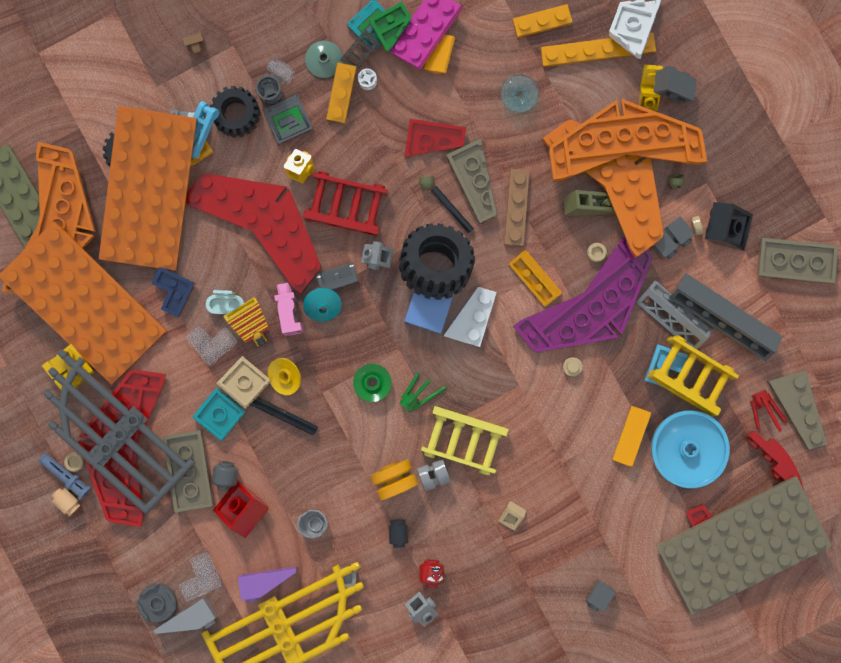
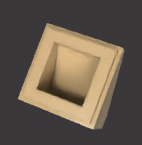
[498,501,526,531]

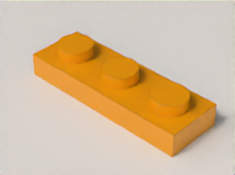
[512,4,572,38]
[326,62,357,123]

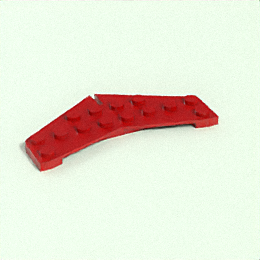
[186,174,321,294]
[78,370,166,527]

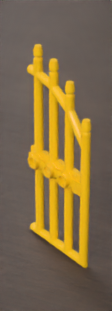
[201,562,364,663]

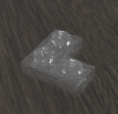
[185,325,239,366]
[179,550,223,602]

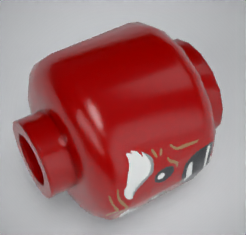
[419,560,444,588]

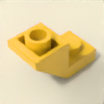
[639,64,663,111]

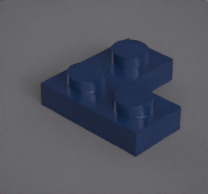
[152,267,195,318]

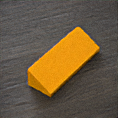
[508,250,562,307]
[612,406,651,467]

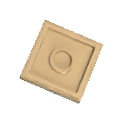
[216,356,271,410]

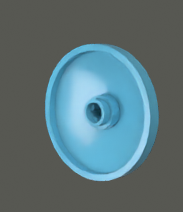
[651,410,730,488]

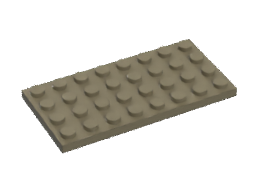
[656,476,832,615]

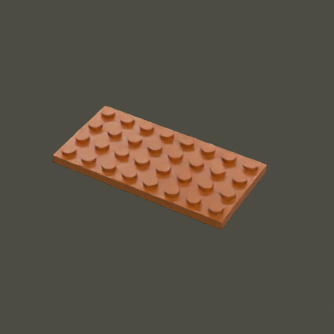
[99,105,197,271]
[0,221,167,385]

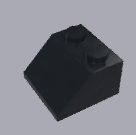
[705,202,753,251]

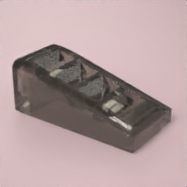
[340,30,380,72]

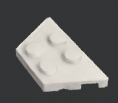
[609,0,661,59]

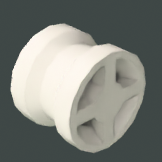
[358,69,377,91]

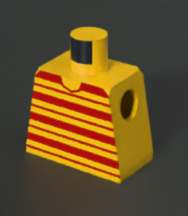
[224,297,269,346]

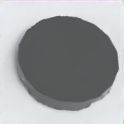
[138,584,177,623]

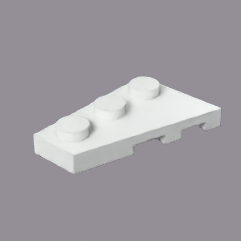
[444,287,496,347]

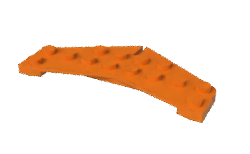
[549,99,707,182]
[542,120,663,258]
[2,142,96,295]

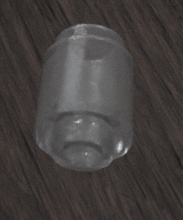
[266,58,296,85]

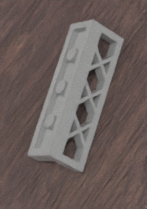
[636,280,713,349]

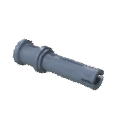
[38,452,92,501]

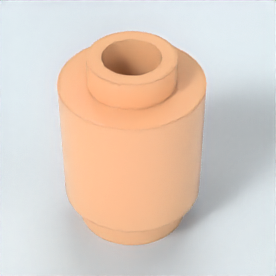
[51,488,81,516]

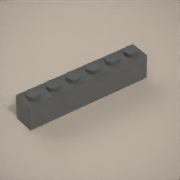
[669,273,783,361]

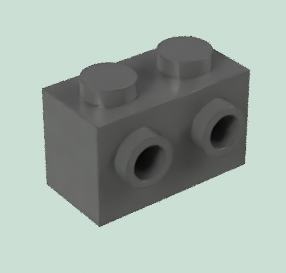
[653,66,697,104]

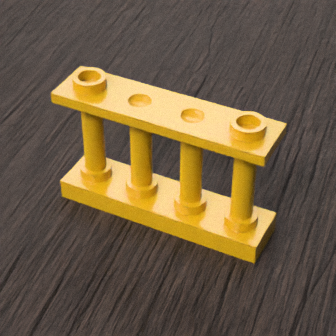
[647,335,739,416]

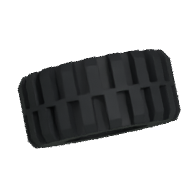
[399,223,475,300]

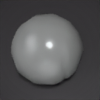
[297,510,328,539]

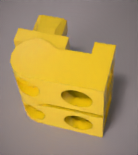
[42,344,94,395]

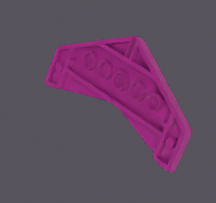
[513,235,652,352]

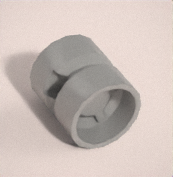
[417,459,451,492]

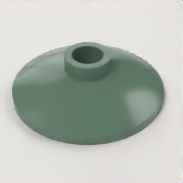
[305,41,343,78]

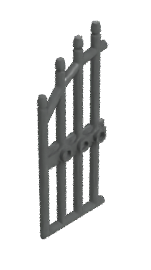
[43,349,196,515]

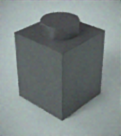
[585,579,616,612]

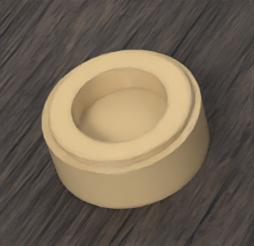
[691,216,703,236]
[587,243,607,262]
[64,452,85,472]

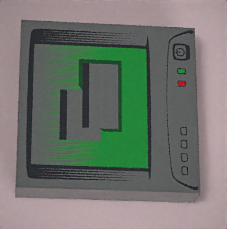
[263,94,313,145]

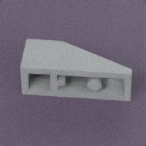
[154,596,218,634]

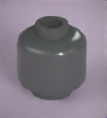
[212,461,238,490]

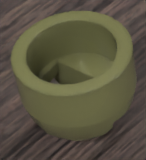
[669,174,684,189]
[419,177,434,190]

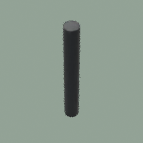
[431,186,474,234]

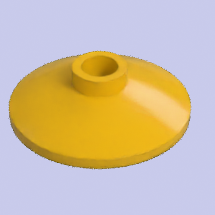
[268,358,301,395]

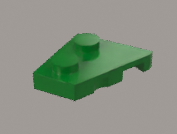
[369,2,411,53]

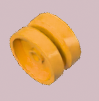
[370,459,419,501]

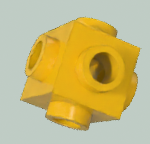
[284,149,315,184]

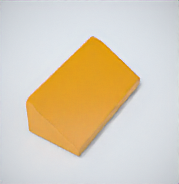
[424,35,455,74]

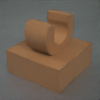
[182,32,204,53]

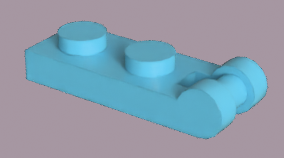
[192,101,219,158]

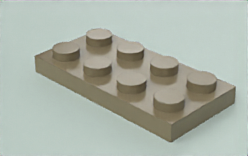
[757,238,838,284]
[162,430,214,513]

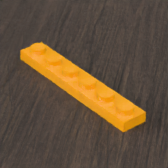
[540,33,656,67]

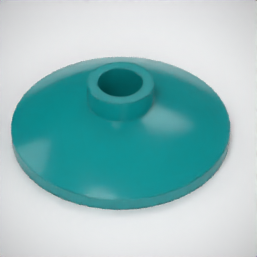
[303,288,342,322]

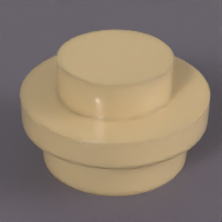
[563,357,582,376]

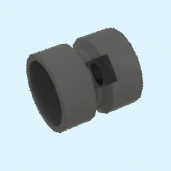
[256,75,283,106]

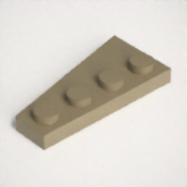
[446,138,497,224]
[767,370,827,450]

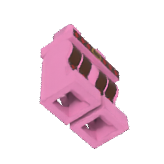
[274,283,305,336]

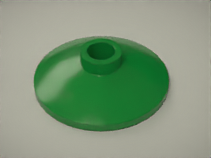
[353,364,392,402]

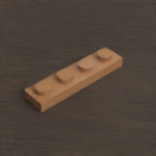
[504,169,530,247]

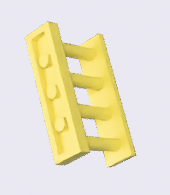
[421,406,509,476]

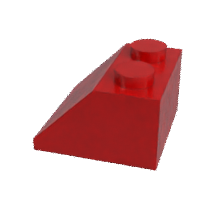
[213,480,269,538]

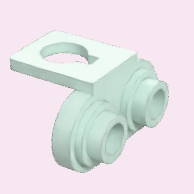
[206,290,244,314]

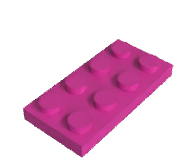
[390,0,463,70]

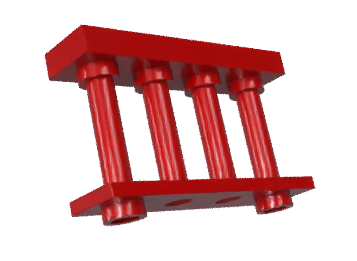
[303,171,388,237]

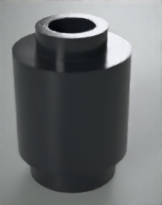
[388,519,409,548]

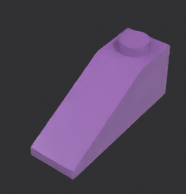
[238,566,298,603]

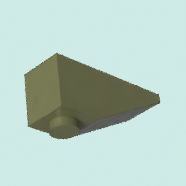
[563,190,615,217]

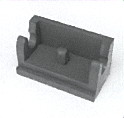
[316,262,359,291]

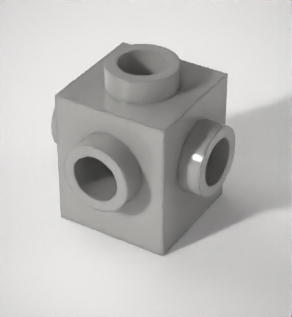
[361,241,394,270]
[405,592,439,627]

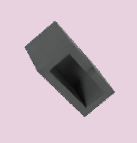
[652,216,694,260]

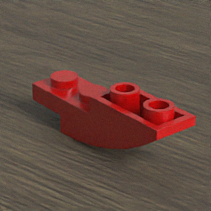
[746,431,804,490]

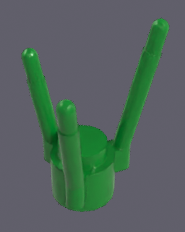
[399,373,447,413]

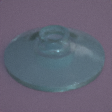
[501,75,539,113]

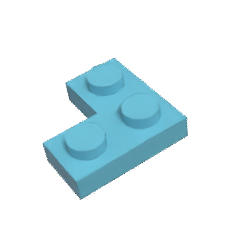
[644,344,689,387]

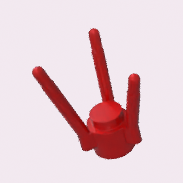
[750,390,787,432]

